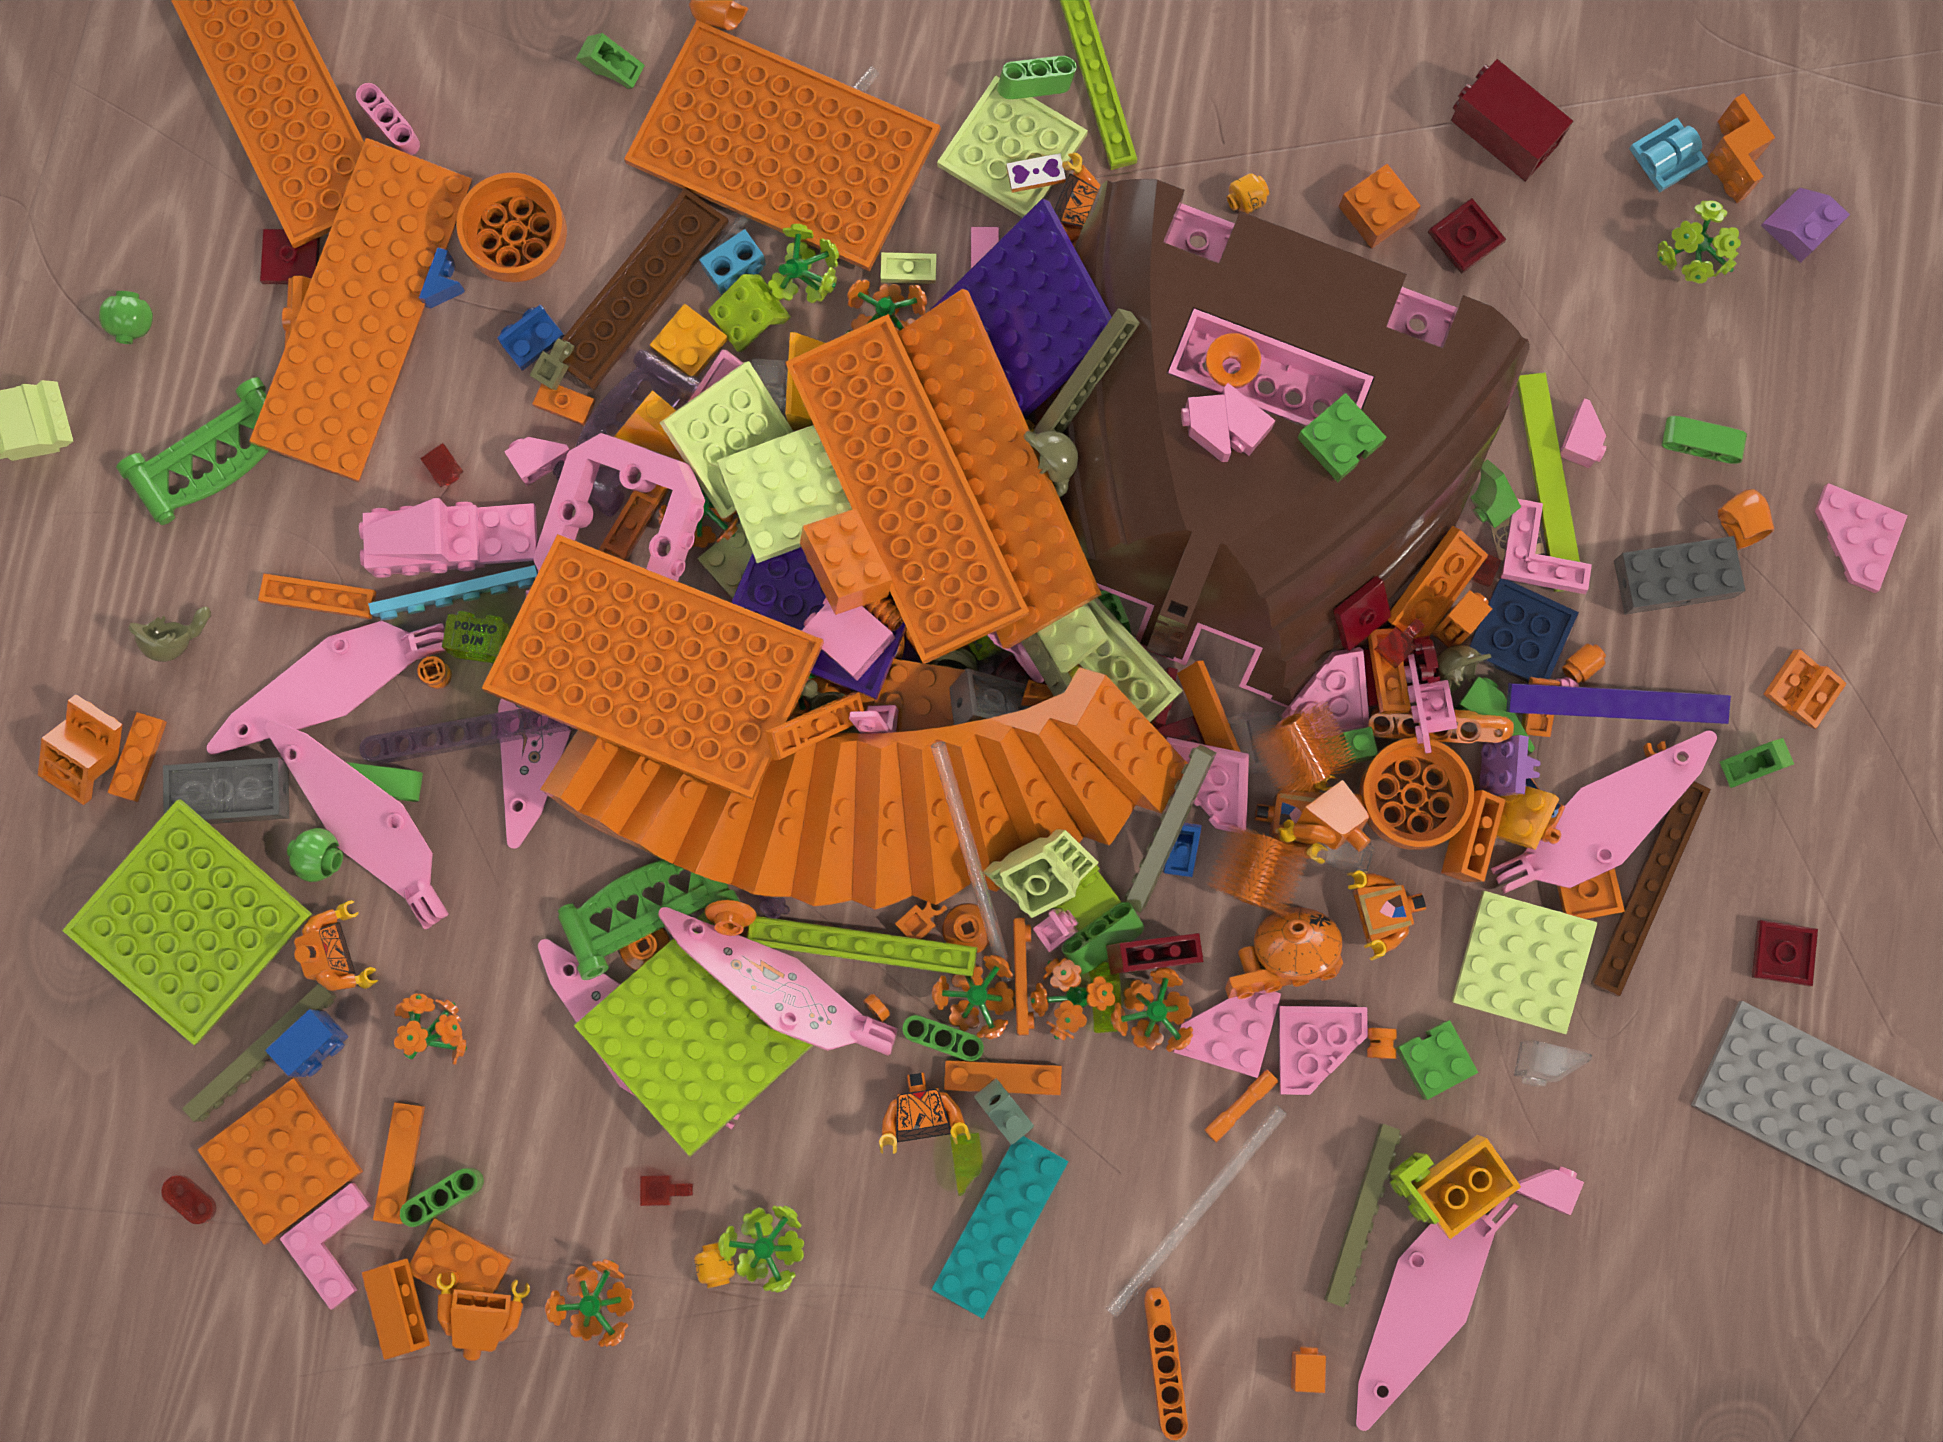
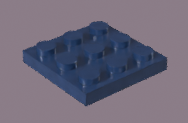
[1468,577,1579,683]

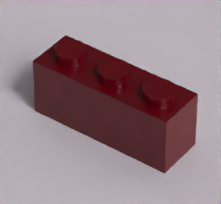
[1106,933,1204,975]

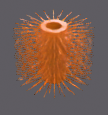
[1251,701,1355,798]
[1207,825,1310,915]

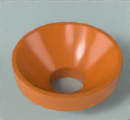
[1206,333,1261,388]

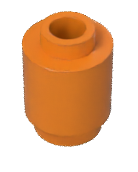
[1562,643,1606,683]

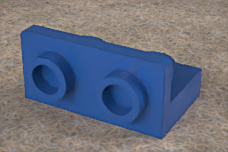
[497,305,565,371]

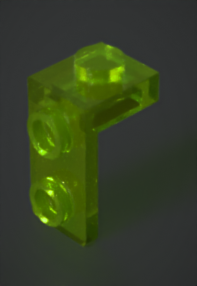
[1088,962,1122,1033]

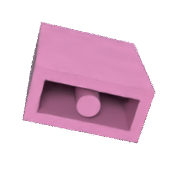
[802,598,895,681]

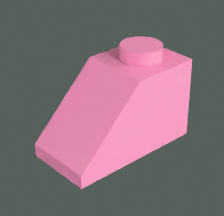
[1222,383,1275,456]
[1181,395,1231,462]
[1560,398,1606,468]
[504,437,570,486]
[1516,1166,1584,1215]

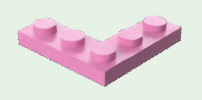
[1501,499,1592,594]
[279,1183,371,1310]

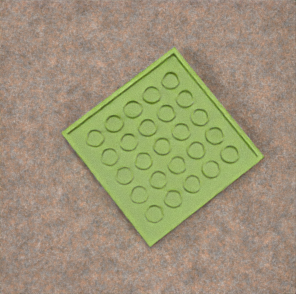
[62,799,312,1046]
[574,912,814,1157]

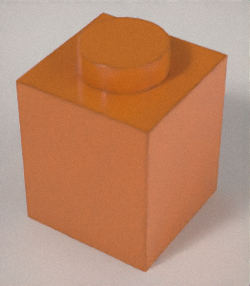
[1291,1346,1326,1393]

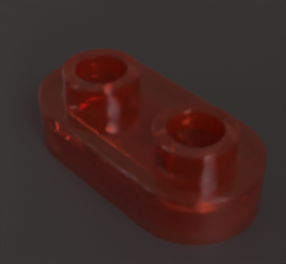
[161,1175,216,1224]

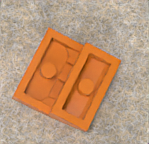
[1763,649,1847,729]

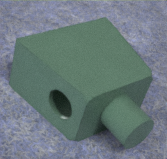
[974,1078,1034,1145]

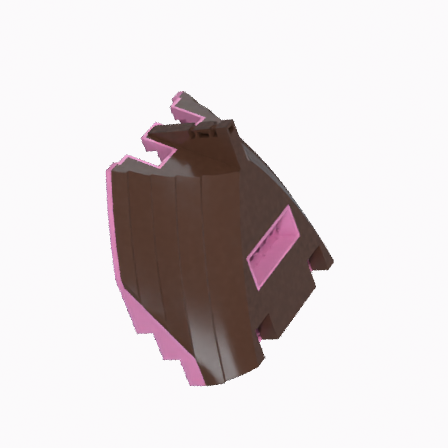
[1025,179,1530,708]

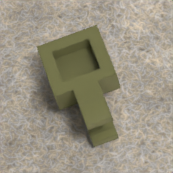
[530,338,574,390]

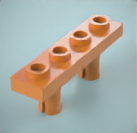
[1225,946,1343,999]

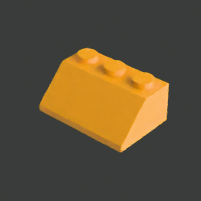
[785,332,825,430]
[614,390,685,463]
[1412,1135,1521,1239]

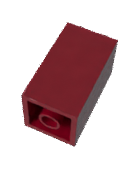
[1451,59,1574,182]

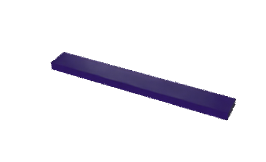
[1506,683,1731,724]

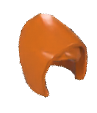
[689,0,748,31]
[1718,489,1774,550]

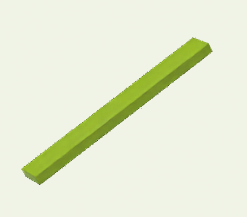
[1059,0,1137,170]
[1517,372,1580,592]
[747,916,978,977]

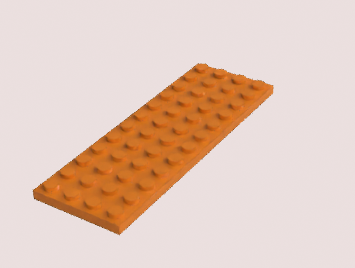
[171,0,364,248]
[249,138,472,482]
[897,289,1102,649]
[785,314,1030,664]

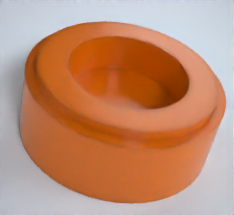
[863,994,890,1022]

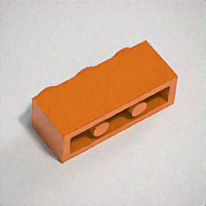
[1431,590,1493,648]
[1441,790,1506,882]
[361,1258,430,1360]

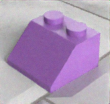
[1761,188,1850,263]

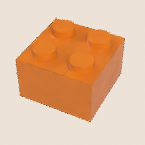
[1339,164,1421,249]

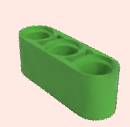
[997,56,1077,99]
[1661,416,1747,464]
[346,762,423,802]
[1062,902,1144,974]
[902,1015,984,1062]
[400,1168,484,1227]

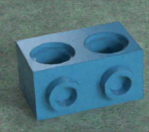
[699,229,766,294]

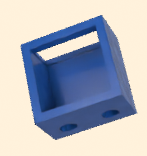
[265,1009,349,1077]

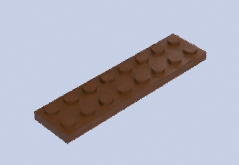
[562,188,729,391]

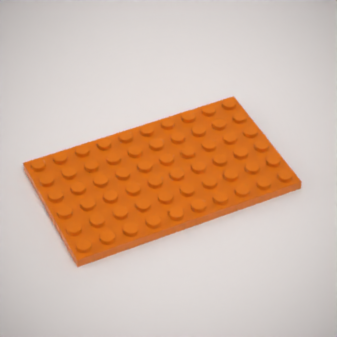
[624,20,941,271]
[482,534,824,800]

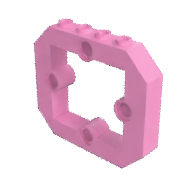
[533,433,705,582]

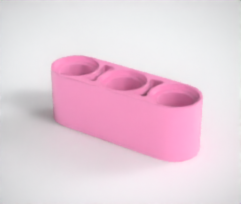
[356,83,420,155]

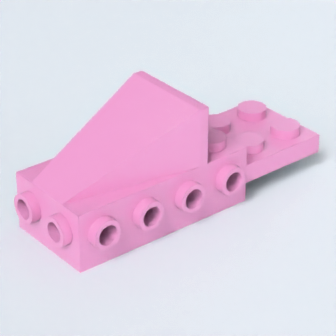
[359,498,538,578]

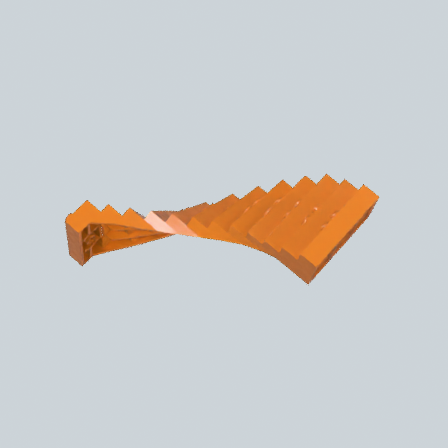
[540,667,1188,910]

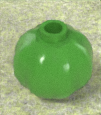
[99,291,153,344]
[287,828,343,882]

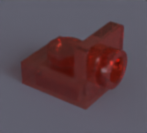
[420,443,464,487]

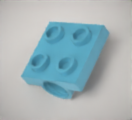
[1629,118,1708,193]

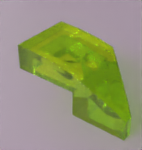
[950,1133,983,1196]

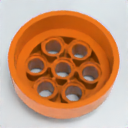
[456,173,567,282]
[1359,737,1474,850]

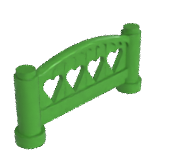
[116,377,270,525]
[558,860,740,980]

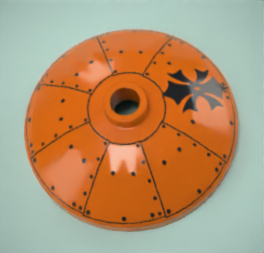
[1254,907,1342,980]

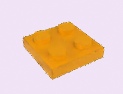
[650,303,728,381]
[1496,786,1559,850]

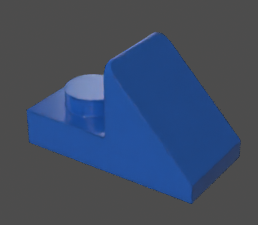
[419,248,465,309]
[1164,823,1201,877]

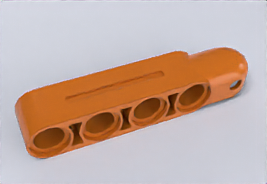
[1368,706,1514,744]
[1144,1287,1188,1440]

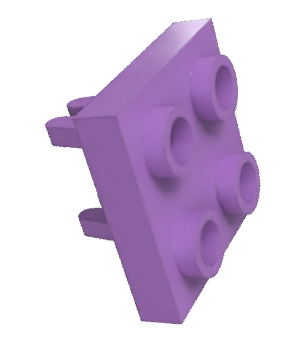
[1479,735,1540,796]

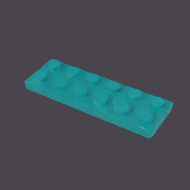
[932,1136,1069,1319]

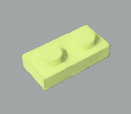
[881,252,937,284]

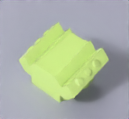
[0,380,73,461]
[983,829,1099,918]

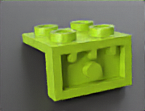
[708,274,791,352]
[1053,865,1121,931]
[1389,1152,1440,1225]

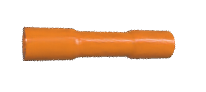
[1204,1069,1279,1143]

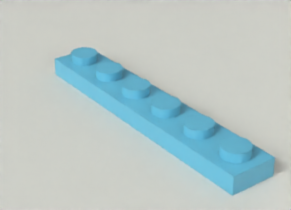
[368,565,538,620]

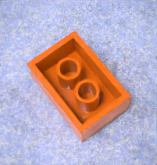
[800,508,892,615]

